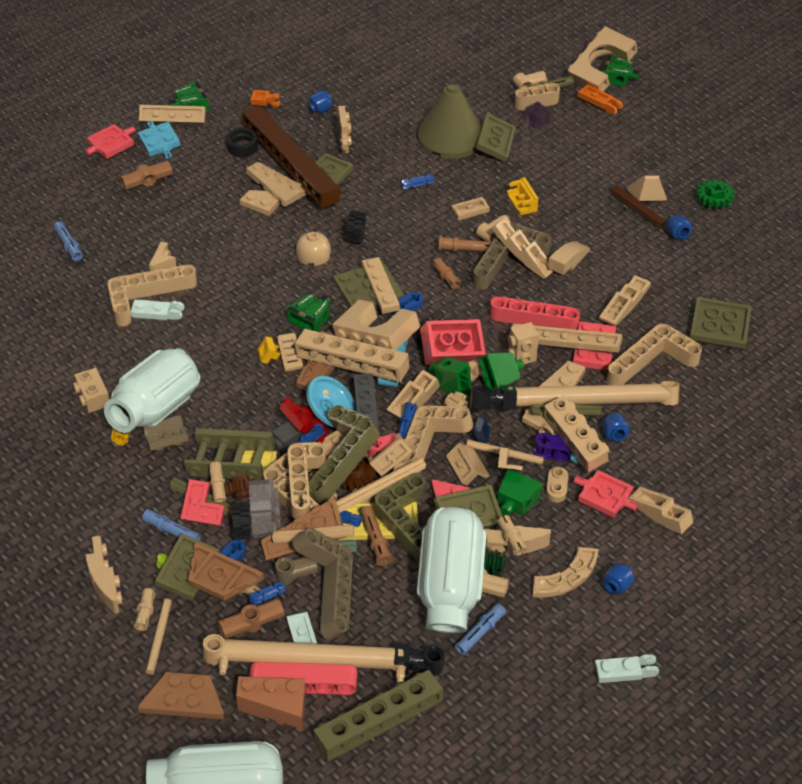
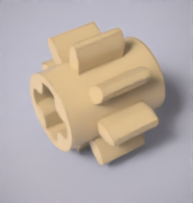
[444,391,469,408]

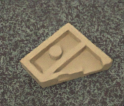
[240,190,281,216]

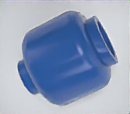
[308,90,333,115]
[666,215,692,240]
[602,413,630,442]
[603,563,635,595]

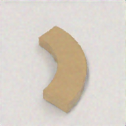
[533,547,599,598]

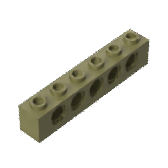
[313,670,443,762]

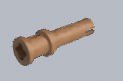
[438,235,492,252]
[360,506,394,566]

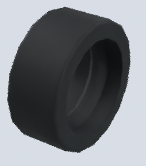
[226,128,258,157]

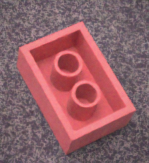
[420,319,486,364]

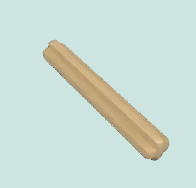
[272,525,355,543]

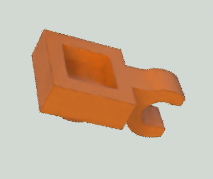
[250,90,281,107]

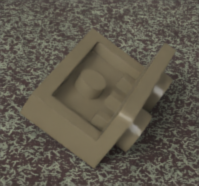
[143,415,189,451]

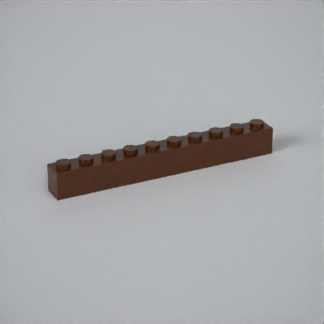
[242,106,341,208]

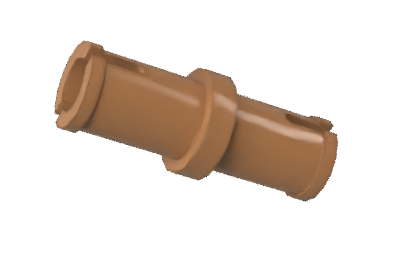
[432,258,461,289]

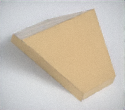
[627,176,667,201]

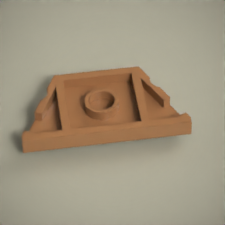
[188,543,264,601]
[138,672,224,720]

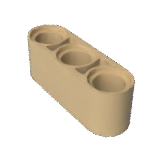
[514,83,560,110]

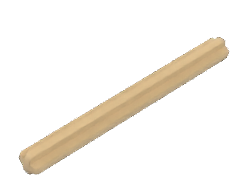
[337,458,426,512]

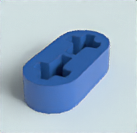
[392,292,423,315]
[220,540,246,562]

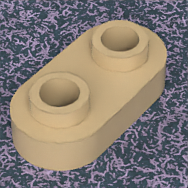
[546,467,568,503]

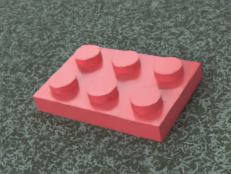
[573,322,616,370]

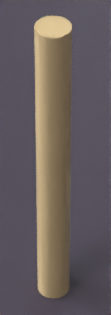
[466,439,544,465]
[146,599,172,675]

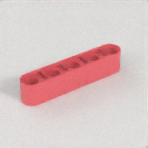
[490,297,580,330]
[249,662,358,695]

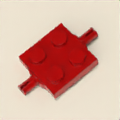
[279,397,330,443]

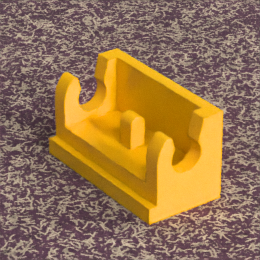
[507,177,539,215]

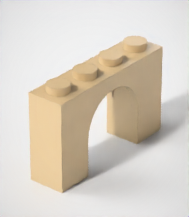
[567,26,637,92]
[332,300,420,350]

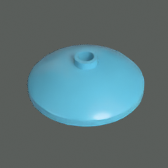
[307,376,356,428]

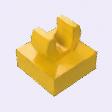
[257,336,281,364]

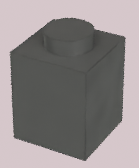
[272,420,303,455]

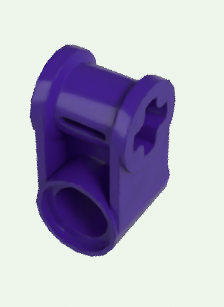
[533,433,571,462]

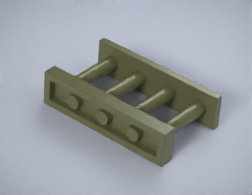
[184,428,275,480]

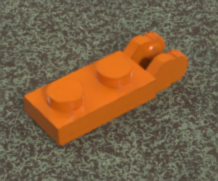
[577,84,623,115]

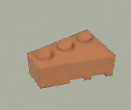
[236,676,306,732]

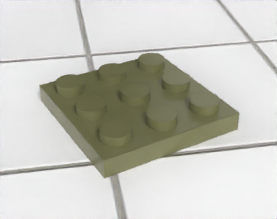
[333,261,404,309]
[690,297,752,349]

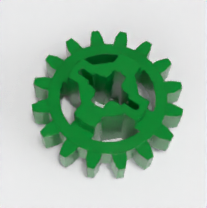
[696,179,735,209]

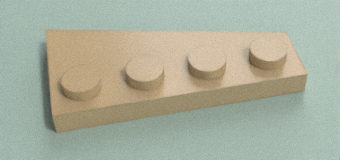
[246,162,308,207]
[519,361,586,411]

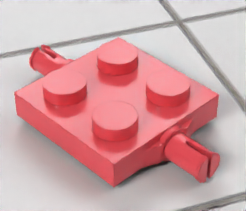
[85,124,135,159]
[574,470,639,518]

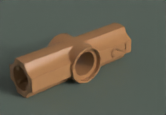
[119,160,173,191]
[218,598,285,639]

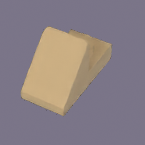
[149,242,176,271]

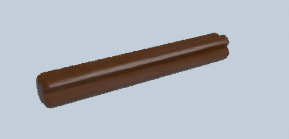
[611,185,664,227]

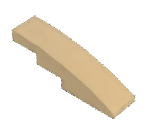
[491,218,553,279]
[599,275,651,326]

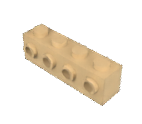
[544,395,609,473]

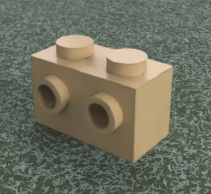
[507,322,539,364]
[73,368,109,413]

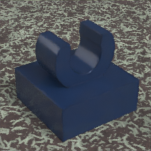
[469,417,491,444]

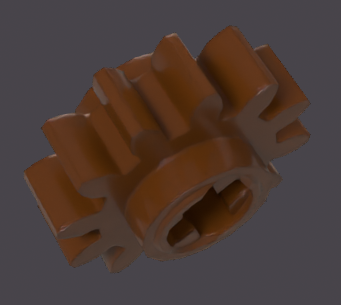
[342,461,376,491]
[224,476,260,499]

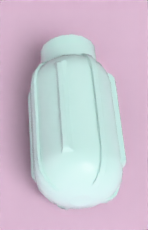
[104,348,200,433]
[417,507,486,633]
[146,741,283,784]

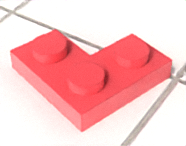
[180,479,226,527]

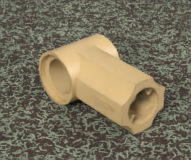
[513,71,547,89]
[476,215,511,242]
[522,408,558,435]
[482,569,509,598]

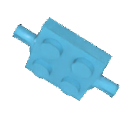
[138,121,181,159]

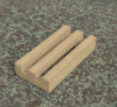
[451,197,490,220]

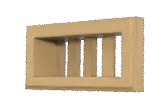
[277,333,303,372]

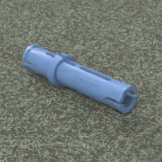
[53,221,83,261]
[142,509,201,541]
[455,603,506,655]

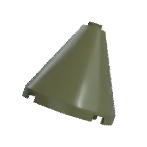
[418,84,481,159]

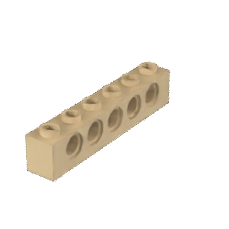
[295,329,409,382]

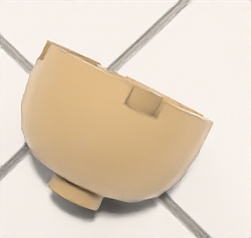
[296,232,331,266]

